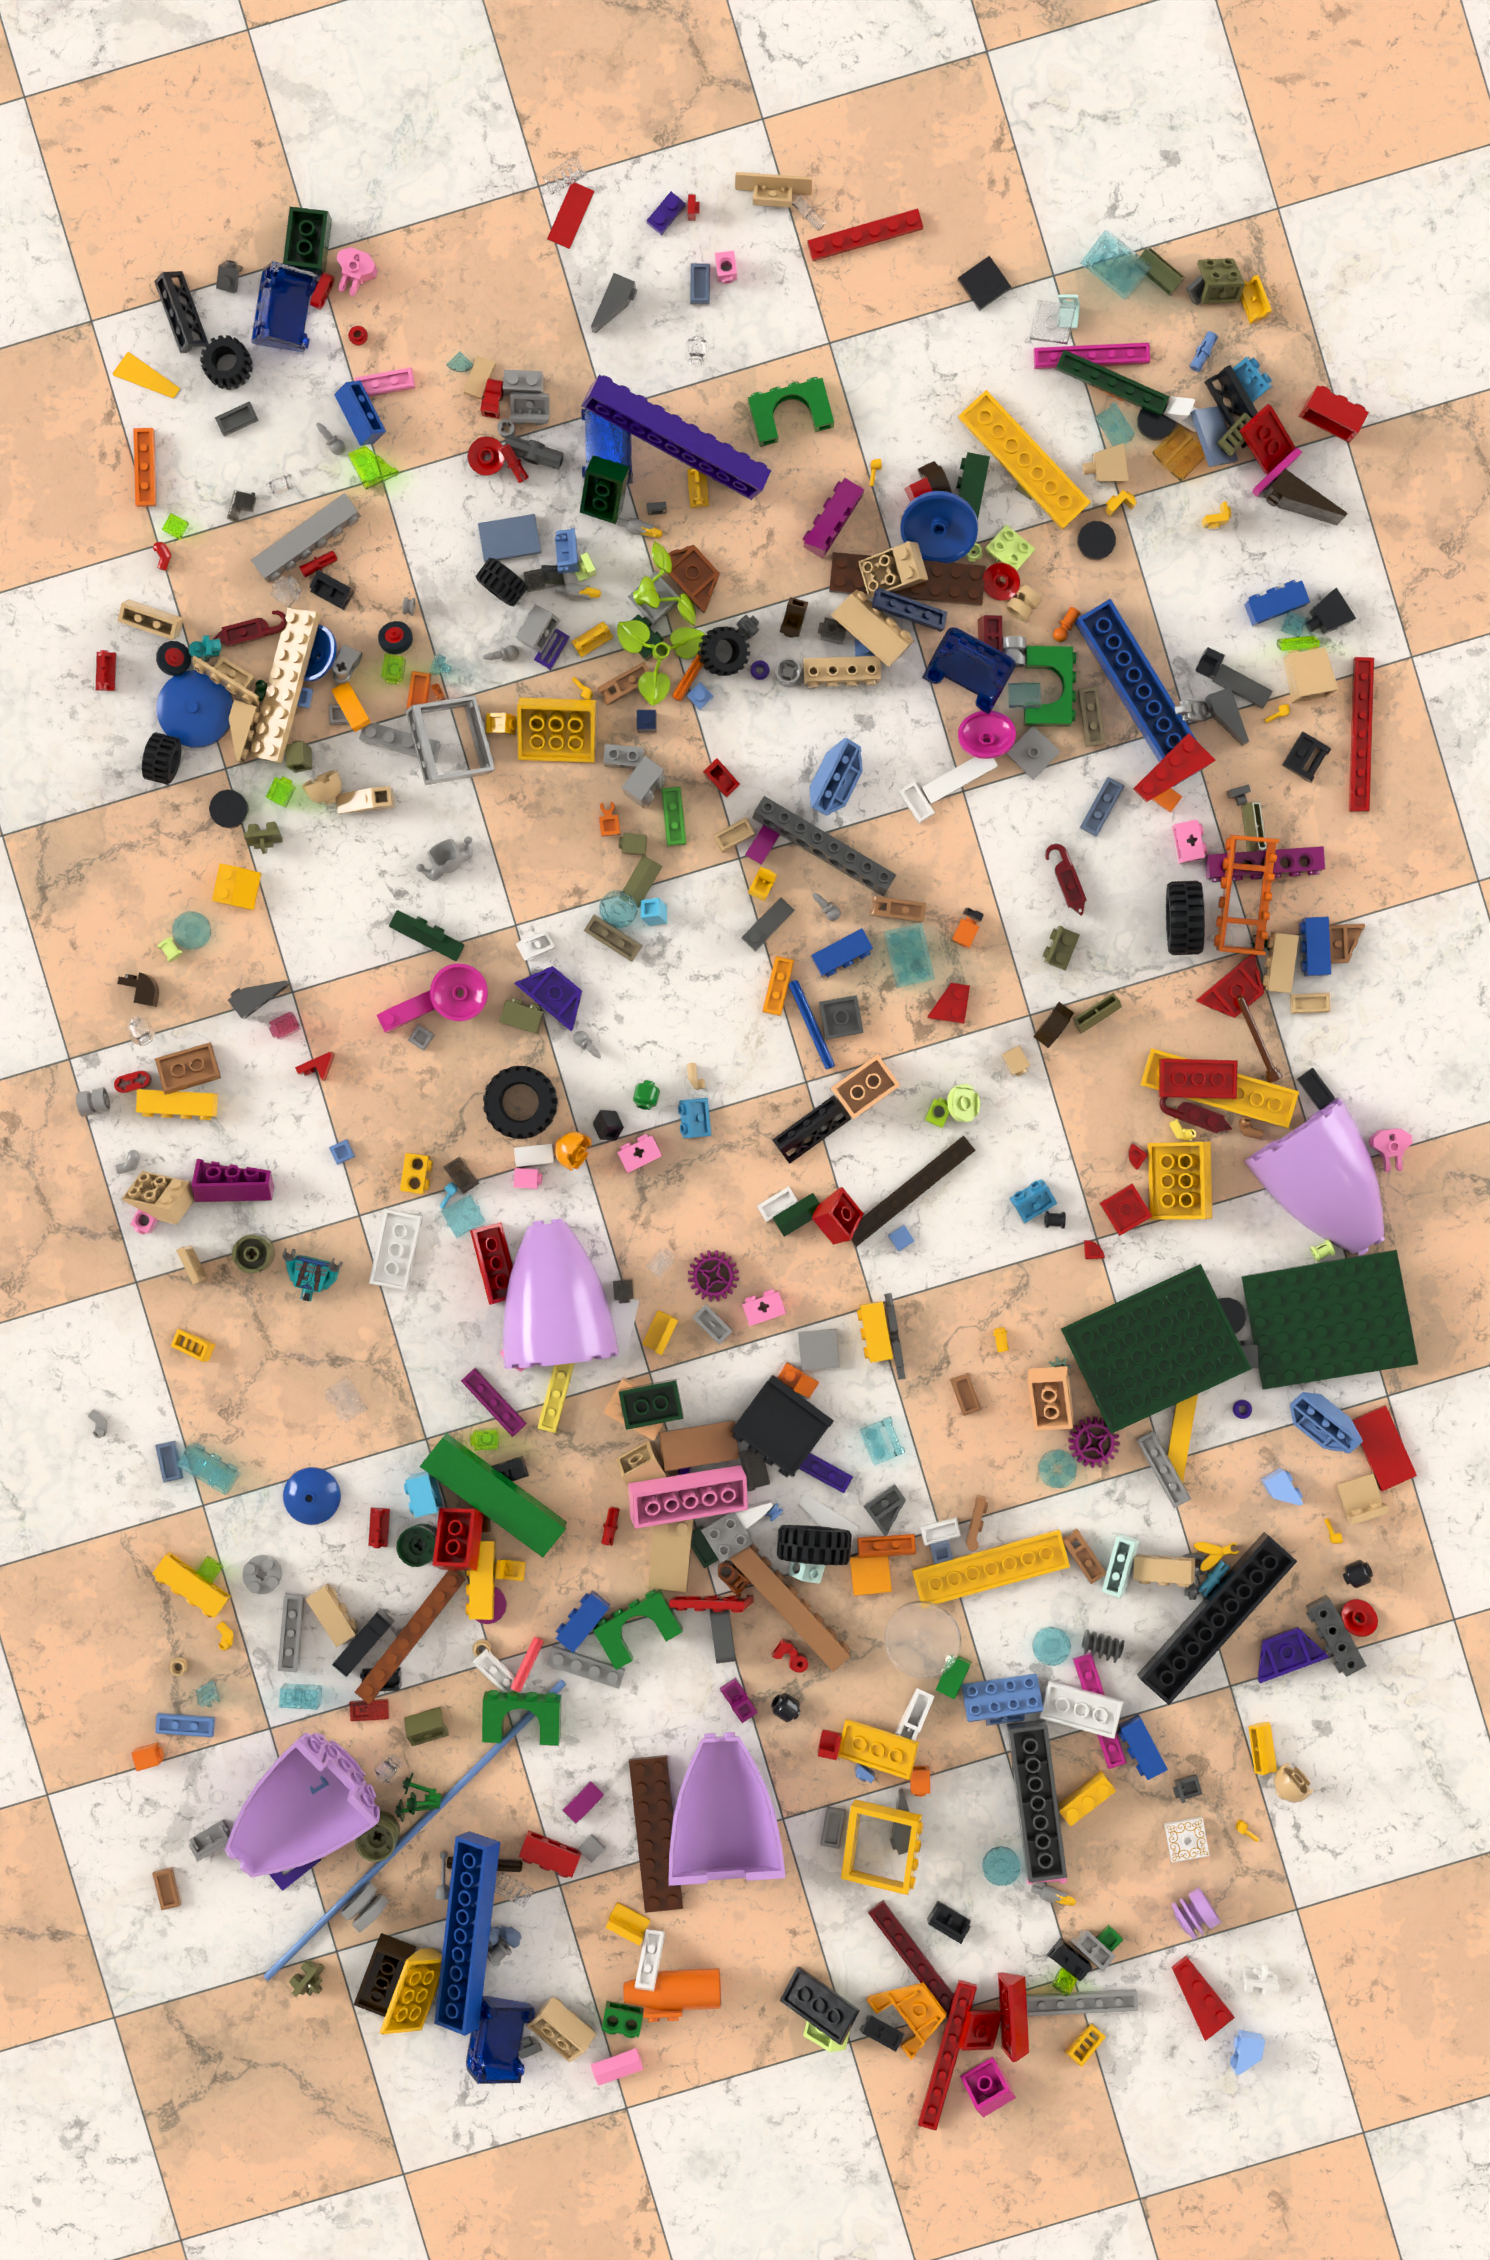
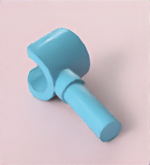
[440,1182,458,1209]

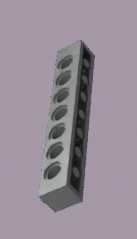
[752,796,896,897]

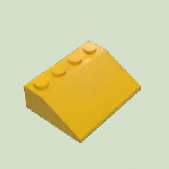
[517,697,596,763]
[1148,1141,1213,1220]
[379,1948,442,2035]

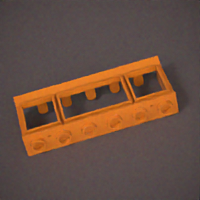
[1214,834,1279,955]

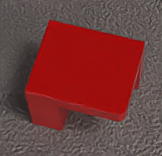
[817,1729,842,1760]

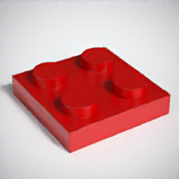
[1099,1183,1152,1236]
[958,2010,1002,2051]

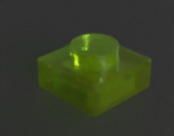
[162,513,189,540]
[196,1556,224,1583]
[1051,1968,1077,1997]

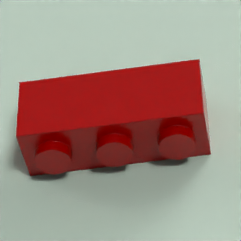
[519,1830,581,1878]

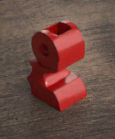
[480,378,504,419]
[772,1638,808,1673]

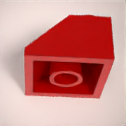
[812,1187,864,1245]

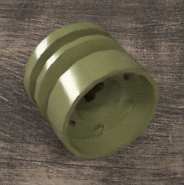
[355,1811,400,1862]

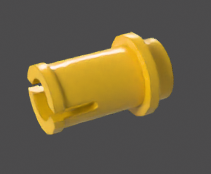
[992,1327,1009,1352]

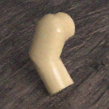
[687,1063,705,1090]

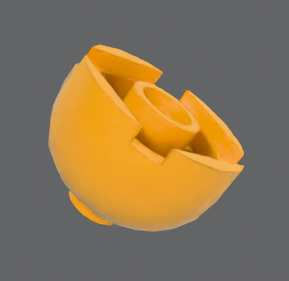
[555,1132,592,1171]

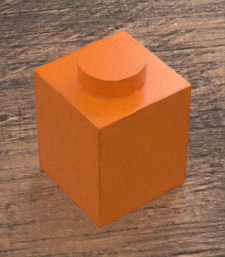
[951,917,979,949]
[131,1742,164,1772]
[910,1766,930,1797]

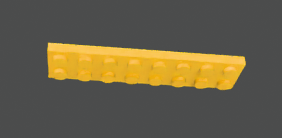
[958,390,1091,530]
[1140,1048,1299,1128]
[912,1529,1070,1608]

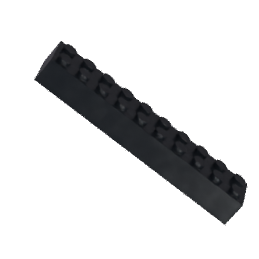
[1137,1532,1297,1705]

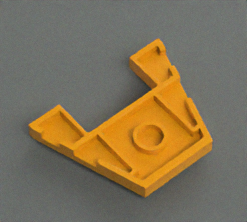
[866,1982,946,2060]

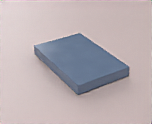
[1190,406,1238,467]
[478,514,541,562]

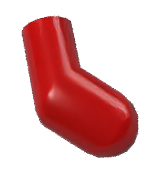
[153,542,171,571]

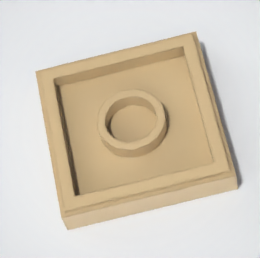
[176,1245,208,1285]

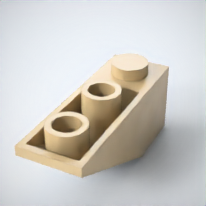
[229,700,261,764]
[336,786,395,814]

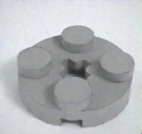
[242,1555,282,1594]

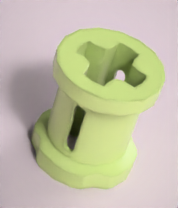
[157,937,183,962]
[1310,1239,1335,1262]

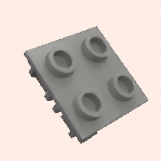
[701,1512,754,1563]

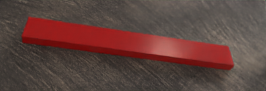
[1349,657,1374,812]
[918,1980,977,2131]

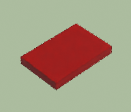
[1239,404,1296,475]

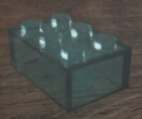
[1081,230,1153,300]
[883,923,935,989]

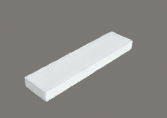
[921,757,998,805]

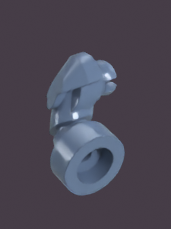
[489,1925,522,1948]

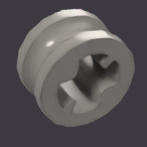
[498,419,515,438]
[403,597,416,616]

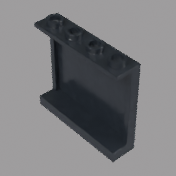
[730,1375,834,1478]

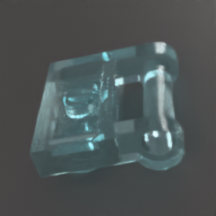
[859,1416,906,1466]

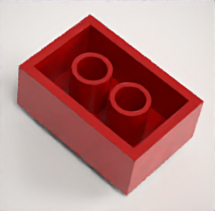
[432,1508,484,1571]

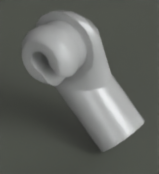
[116,1150,140,1174]
[88,1409,107,1438]

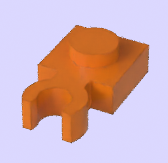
[599,802,621,837]

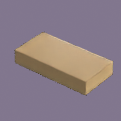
[464,356,495,400]
[713,817,756,852]
[1290,993,1330,1014]

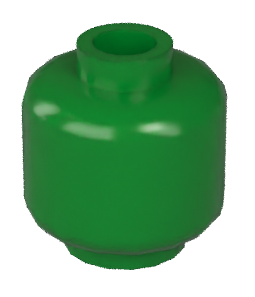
[633,1080,660,1110]

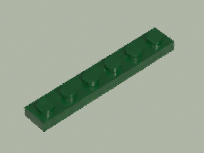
[1055,350,1169,416]

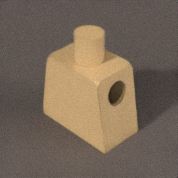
[1082,443,1129,481]

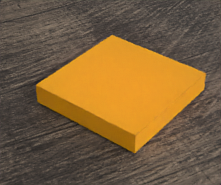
[850,1556,892,1596]

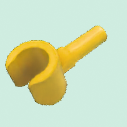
[869,459,882,486]
[572,677,593,700]
[1264,704,1290,723]
[1324,1518,1343,1544]
[1235,1820,1259,1842]

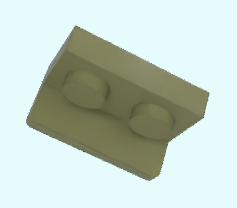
[1042,926,1080,971]

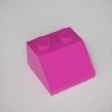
[960,2057,1016,2118]

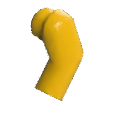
[216,1621,234,1651]

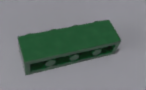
[956,452,990,519]

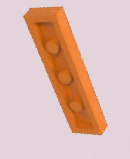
[133,428,156,507]

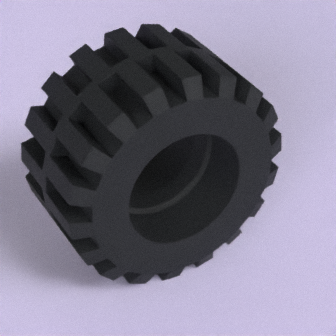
[200,335,253,390]
[475,557,528,607]
[698,626,750,676]
[142,732,182,785]

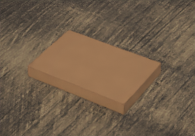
[155,1042,221,1095]

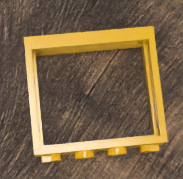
[841,1799,924,1895]

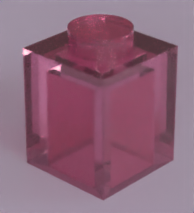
[269,1012,302,1040]

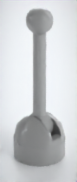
[435,1851,450,1900]

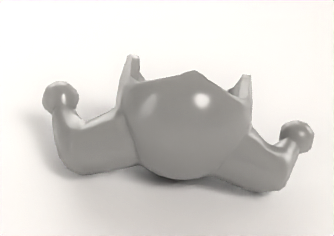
[416,836,473,881]

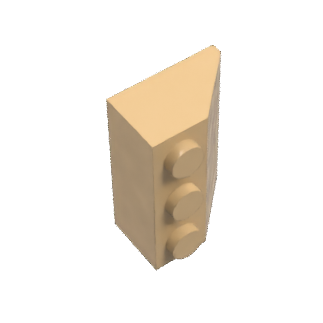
[526,1997,596,2063]

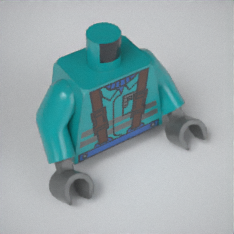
[282,1248,343,1302]

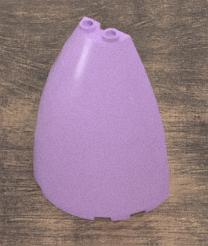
[1244,1097,1385,1256]
[503,1219,619,1369]
[669,1732,785,1886]
[225,1733,380,1878]

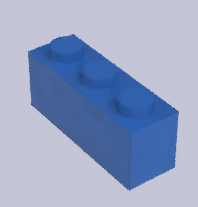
[334,380,386,446]
[1244,580,1310,626]
[1299,917,1331,976]
[811,928,873,978]
[555,1590,610,1653]
[1118,1714,1168,1780]

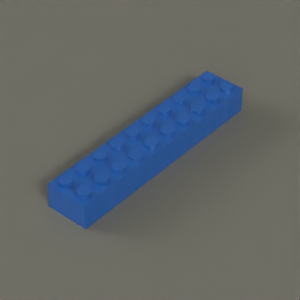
[1075,598,1209,787]
[434,1831,500,2036]

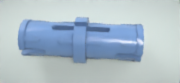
[1189,331,1218,372]

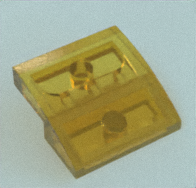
[1152,425,1205,482]

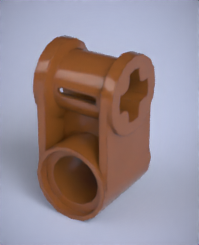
[717,1560,752,1597]

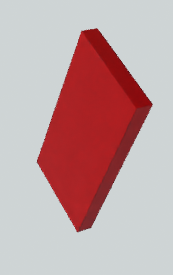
[1159,1059,1238,1099]
[1352,1405,1417,1491]

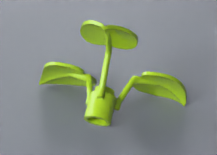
[633,541,696,626]
[617,620,705,706]

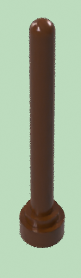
[1237,996,1283,1083]

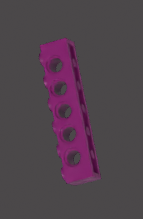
[1205,846,1325,882]

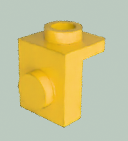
[1105,490,1137,516]
[1202,501,1231,529]
[748,867,777,902]
[494,1559,526,1581]

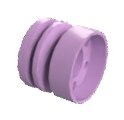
[1171,1887,1221,1940]

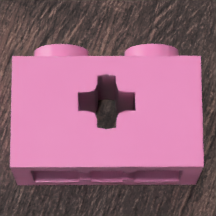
[1172,820,1207,864]
[617,1134,663,1173]
[742,1289,786,1326]

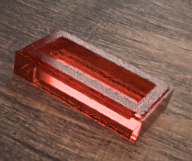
[349,1699,390,1721]

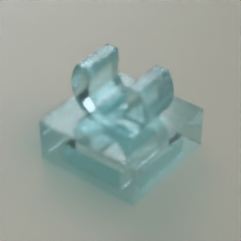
[1281,612,1307,638]
[428,654,452,676]
[196,1681,220,1708]

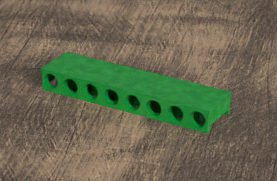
[420,1433,567,1558]

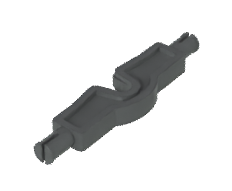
[884,1293,906,1380]

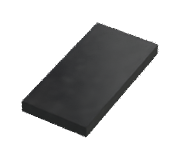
[780,1966,860,2045]

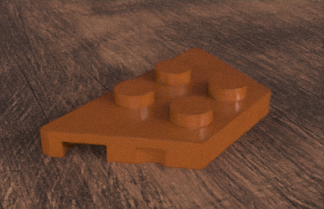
[668,545,720,614]

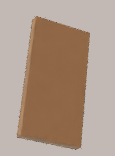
[659,1420,739,1471]

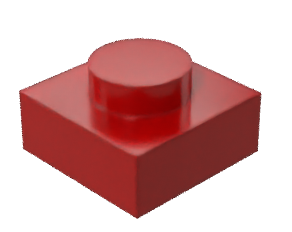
[687,194,700,221]

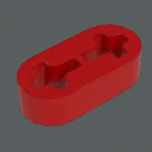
[310,272,335,310]
[114,1071,152,1093]

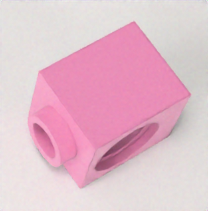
[715,251,737,284]
[514,1168,542,1189]
[130,1209,158,1235]

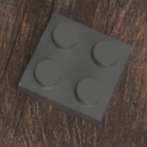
[819,995,864,1040]

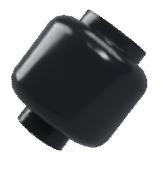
[1343,1560,1373,1588]
[771,1693,800,1722]

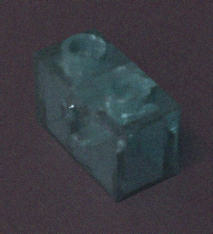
[279,1683,322,1710]

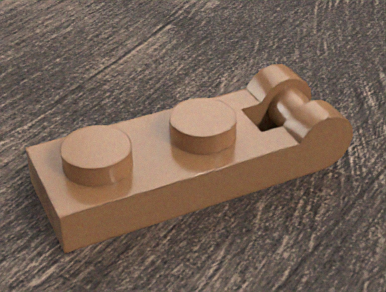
[598,662,650,705]
[870,896,926,923]
[966,1495,988,1551]
[1062,1528,1107,1584]

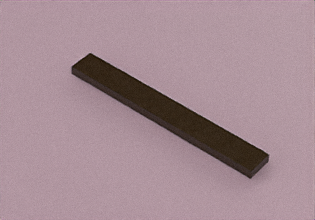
[851,1136,976,1247]

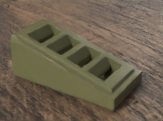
[1217,413,1252,457]

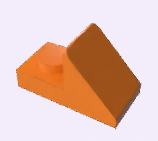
[777,1362,819,1398]

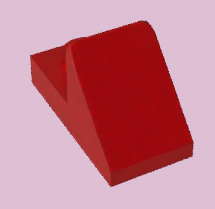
[703,758,740,797]
[295,1052,335,1081]

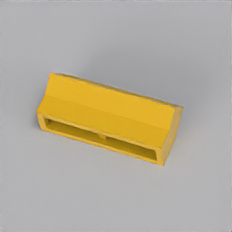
[1248,1722,1277,1775]

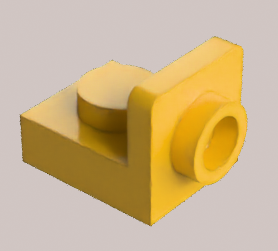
[485,713,517,735]

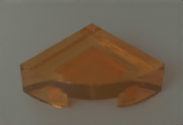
[431,683,446,701]

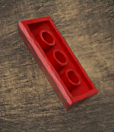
[470,1222,513,1305]
[998,1972,1029,2062]

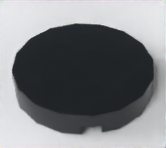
[1137,404,1176,440]
[1077,521,1116,560]
[209,789,249,829]
[1218,1297,1246,1334]

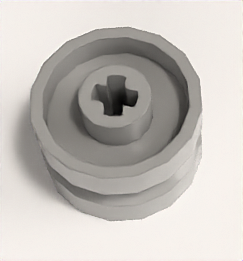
[340,1881,390,1933]

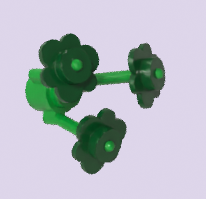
[395,1773,441,1822]

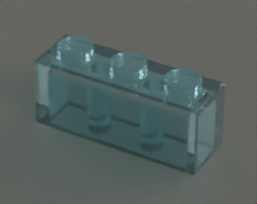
[176,1443,241,1495]

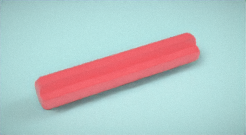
[511,1637,544,1692]

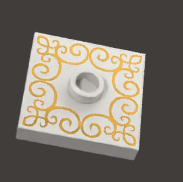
[1164,1816,1209,1862]

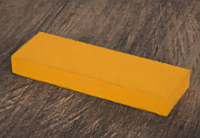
[331,682,371,732]
[762,956,794,1016]

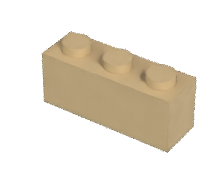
[118,599,184,640]
[1262,932,1299,993]
[1133,1554,1195,1587]
[305,1583,359,1648]

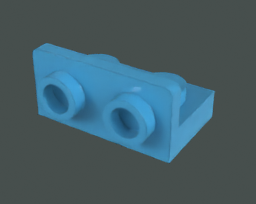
[1233,357,1273,403]
[678,1098,711,1138]
[1009,1179,1057,1223]

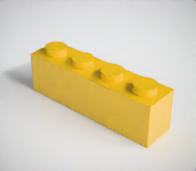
[136,1089,218,1120]
[465,1541,496,1620]
[152,1552,231,1618]

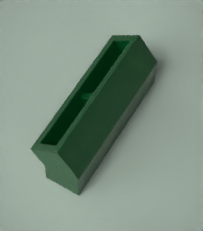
[772,1193,820,1237]

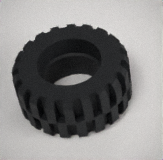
[1166,881,1205,955]
[483,1066,558,1139]
[777,1525,852,1565]

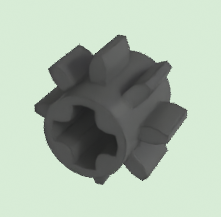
[736,615,760,639]

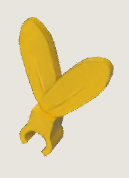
[1193,1542,1239,1571]

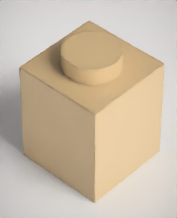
[1001,1045,1030,1076]

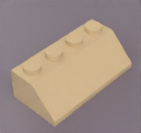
[831,590,914,667]

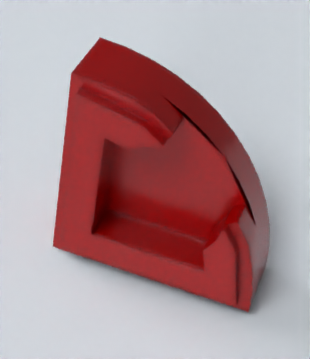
[1128,1143,1148,1170]
[1084,1240,1105,1259]

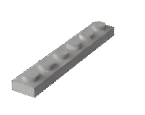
[1026,1989,1138,2016]

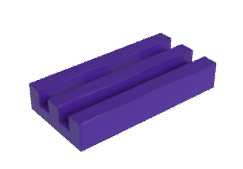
[534,628,570,670]

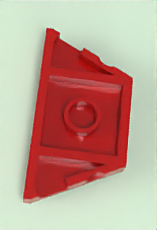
[1196,954,1264,1018]

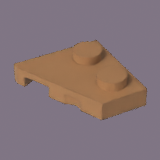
[1329,924,1365,964]

